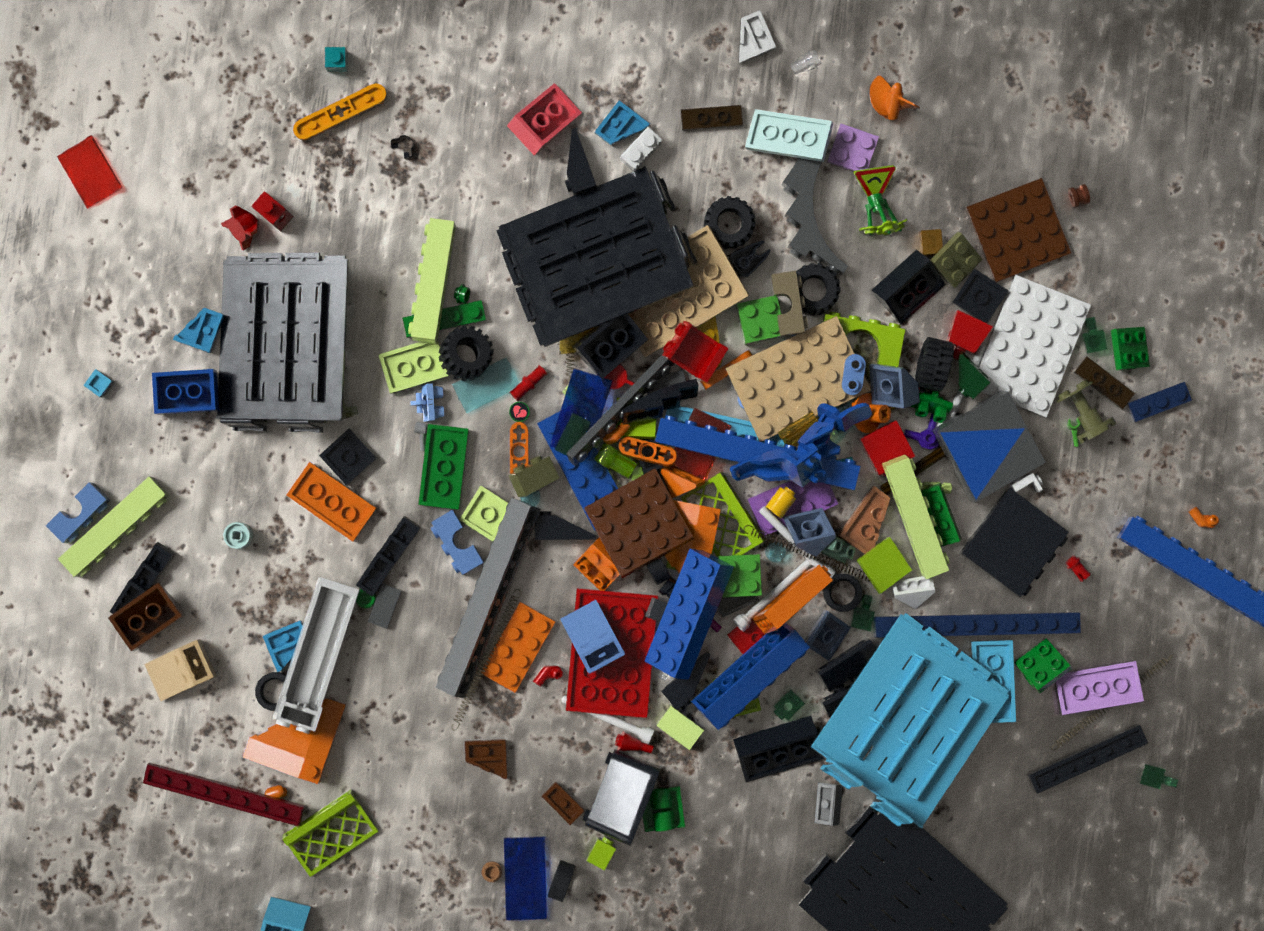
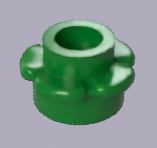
[454,284,470,304]

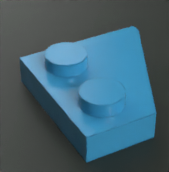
[263,620,303,672]

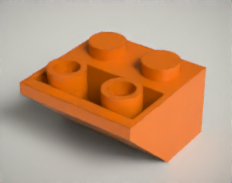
[573,537,620,591]

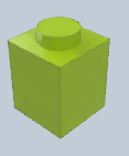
[586,836,616,871]

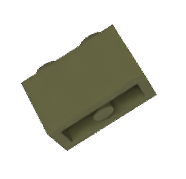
[508,455,559,497]

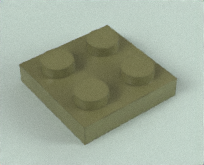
[930,232,983,288]

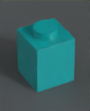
[325,47,348,72]

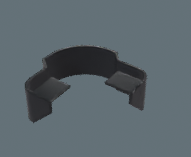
[391,135,414,159]

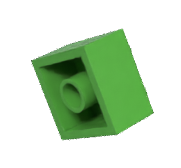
[736,296,781,345]
[718,554,762,597]

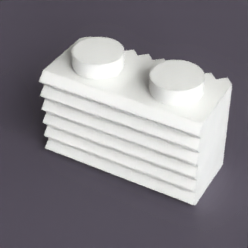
[620,127,661,171]

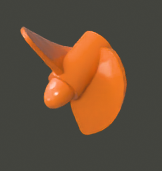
[869,75,920,120]

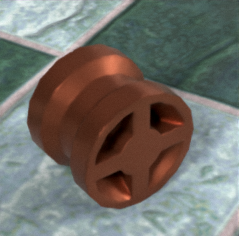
[1068,184,1090,208]

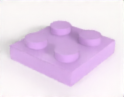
[827,124,879,172]

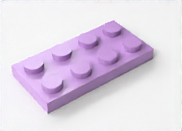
[1056,661,1144,716]

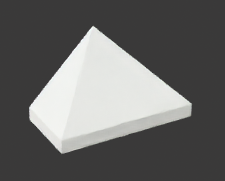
[892,576,935,609]

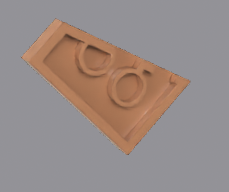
[838,485,890,554]

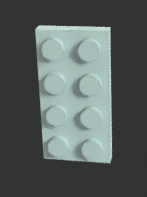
[745,109,833,162]

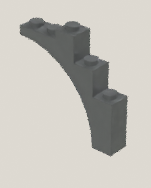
[782,153,848,275]

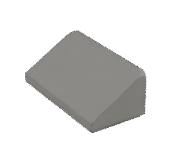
[814,782,843,826]

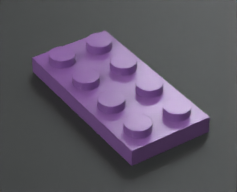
[747,481,838,536]

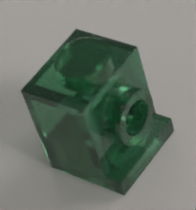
[773,688,805,721]

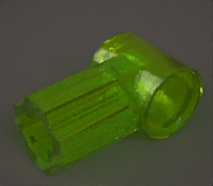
[594,442,637,479]

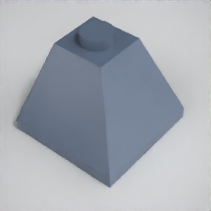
[869,364,919,408]

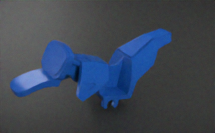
[730,403,872,488]

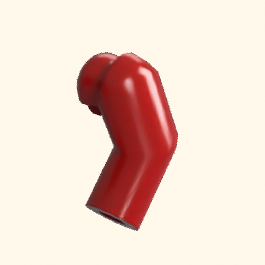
[533,665,563,687]

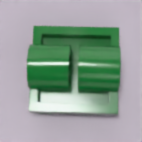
[1111,327,1150,371]
[1014,638,1072,693]
[643,786,685,832]

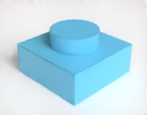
[83,369,113,398]

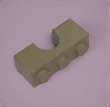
[771,271,808,337]

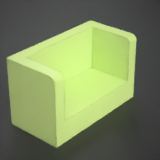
[656,705,704,750]

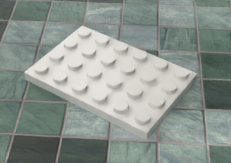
[978,275,1091,418]

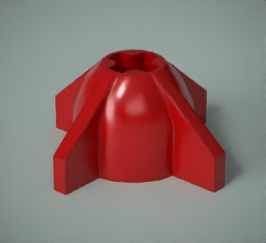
[221,205,258,250]
[601,362,635,399]

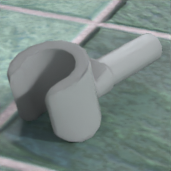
[414,422,427,451]

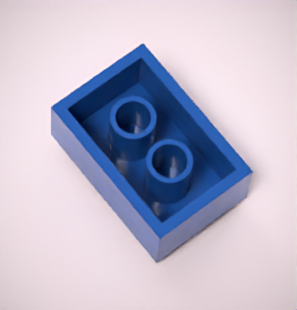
[152,369,219,415]

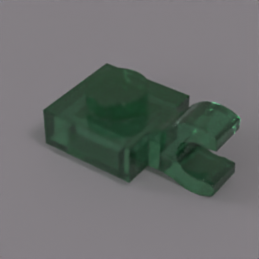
[1082,317,1107,354]
[850,594,875,631]
[1139,764,1178,789]

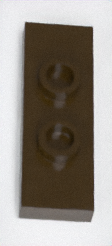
[681,105,743,131]
[1073,356,1135,410]

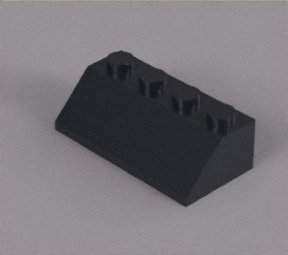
[733,716,824,782]

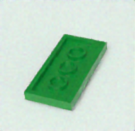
[418,424,469,510]

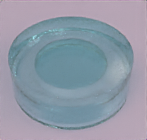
[520,490,541,506]

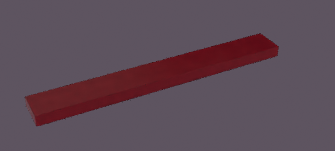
[143,763,305,827]

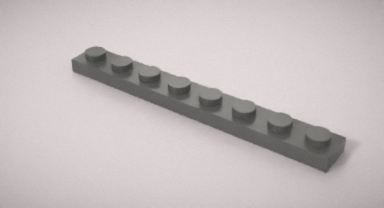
[566,355,675,466]

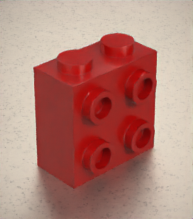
[858,420,915,477]

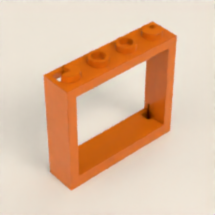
[752,565,833,634]

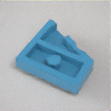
[594,100,650,146]
[173,308,224,353]

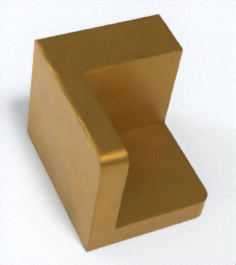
[919,229,943,257]

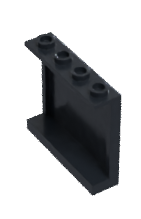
[959,488,1069,597]

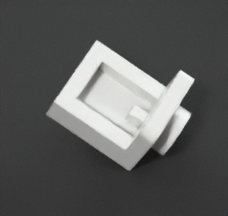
[1009,472,1043,492]

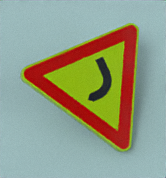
[853,165,896,197]

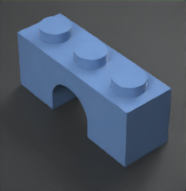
[46,482,110,543]
[431,510,484,575]

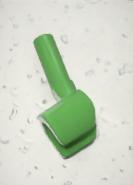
[1067,418,1080,447]

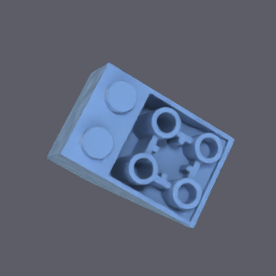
[560,600,625,674]

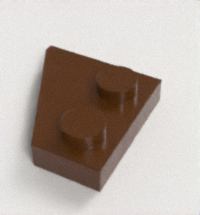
[465,739,508,779]

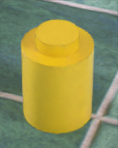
[765,486,796,519]

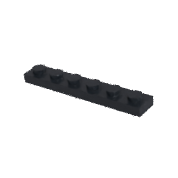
[1028,724,1148,794]

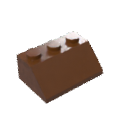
[108,582,186,651]

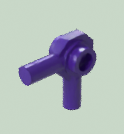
[904,414,938,450]

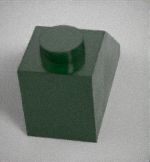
[959,351,991,399]

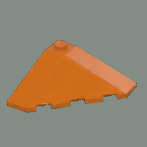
[664,500,721,574]
[243,698,346,784]

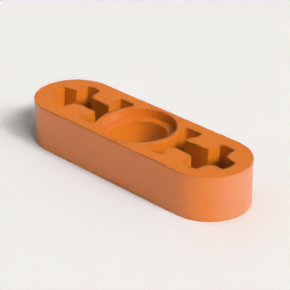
[700,350,753,390]
[510,422,529,474]
[619,437,677,467]

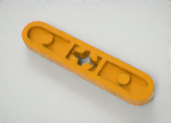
[293,83,387,141]

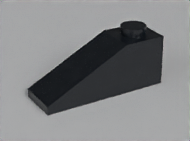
[564,128,596,195]
[535,511,596,540]
[661,651,710,710]

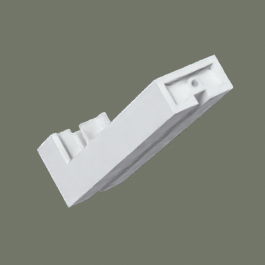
[273,577,359,734]

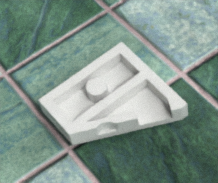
[739,10,776,64]

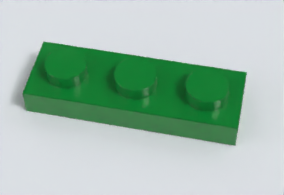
[921,483,962,547]

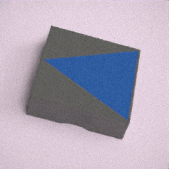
[932,390,1046,503]

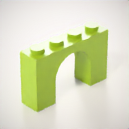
[823,312,905,367]

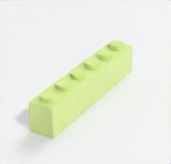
[408,218,456,344]
[882,455,950,579]
[58,476,169,577]

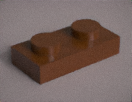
[541,782,585,825]

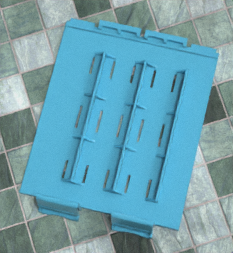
[811,613,1010,828]

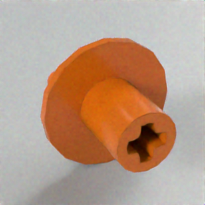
[852,393,891,433]

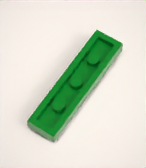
[402,300,486,338]

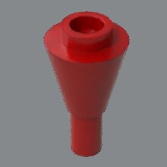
[615,731,653,753]

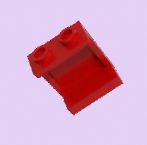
[662,321,729,383]

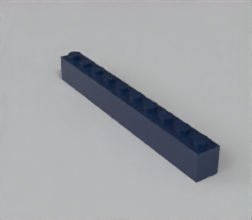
[873,612,1081,638]

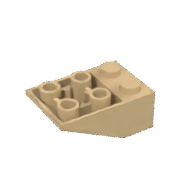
[144,639,217,701]

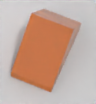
[661,465,705,498]

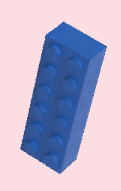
[645,549,734,679]
[691,622,810,730]

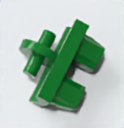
[911,390,953,424]

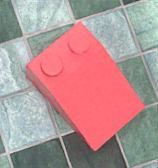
[507,83,582,156]

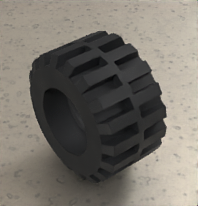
[704,196,756,250]
[796,263,841,316]
[439,326,494,381]
[915,337,954,392]

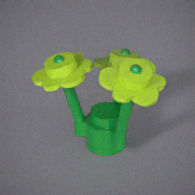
[859,193,908,236]

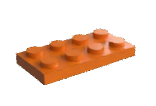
[286,462,377,542]
[481,602,555,693]

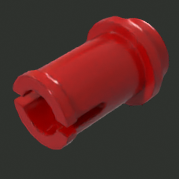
[1066,555,1091,582]

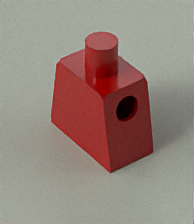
[251,191,294,232]
[947,310,993,361]

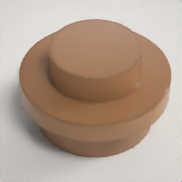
[482,861,502,882]

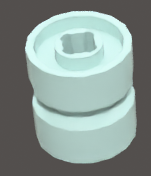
[223,522,254,549]

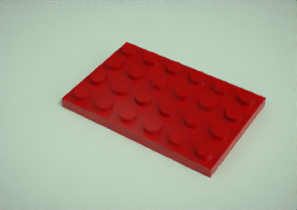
[566,588,658,718]

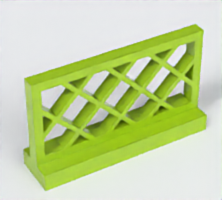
[680,471,765,558]
[282,789,378,877]

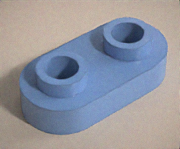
[841,354,866,395]

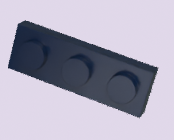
[1127,382,1192,422]

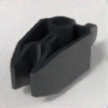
[727,241,771,279]

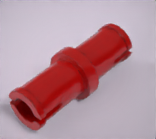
[509,365,548,401]

